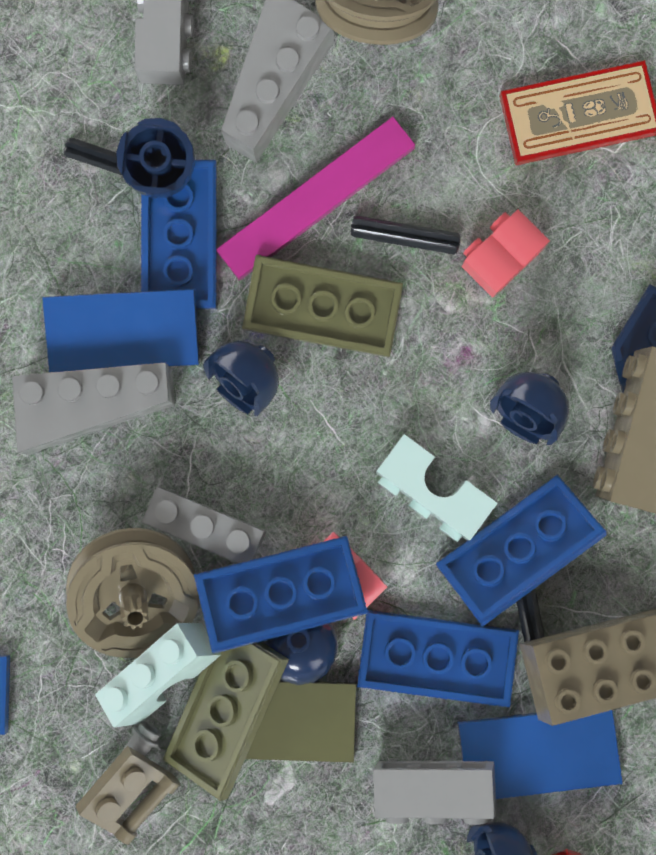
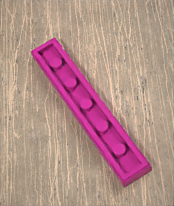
[216,117,415,281]

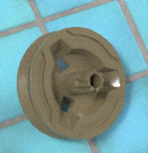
[315,0,438,45]
[66,528,199,658]

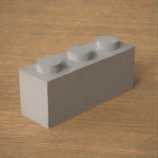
[141,487,267,563]
[373,761,496,825]

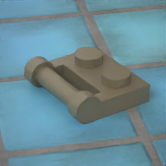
[76,746,180,845]

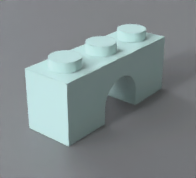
[376,434,497,542]
[95,623,221,728]

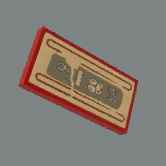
[499,60,656,166]

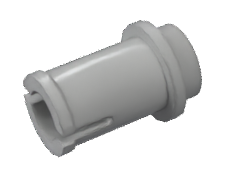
[115,721,161,759]

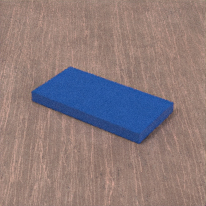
[141,160,217,310]
[42,289,200,372]
[436,474,607,627]
[194,536,368,654]
[357,609,519,708]
[457,710,623,799]

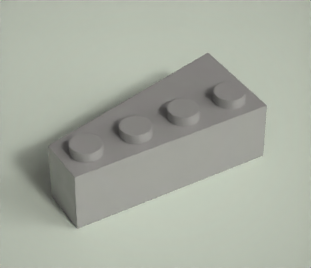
[134,0,195,85]
[221,0,334,163]
[12,363,175,455]

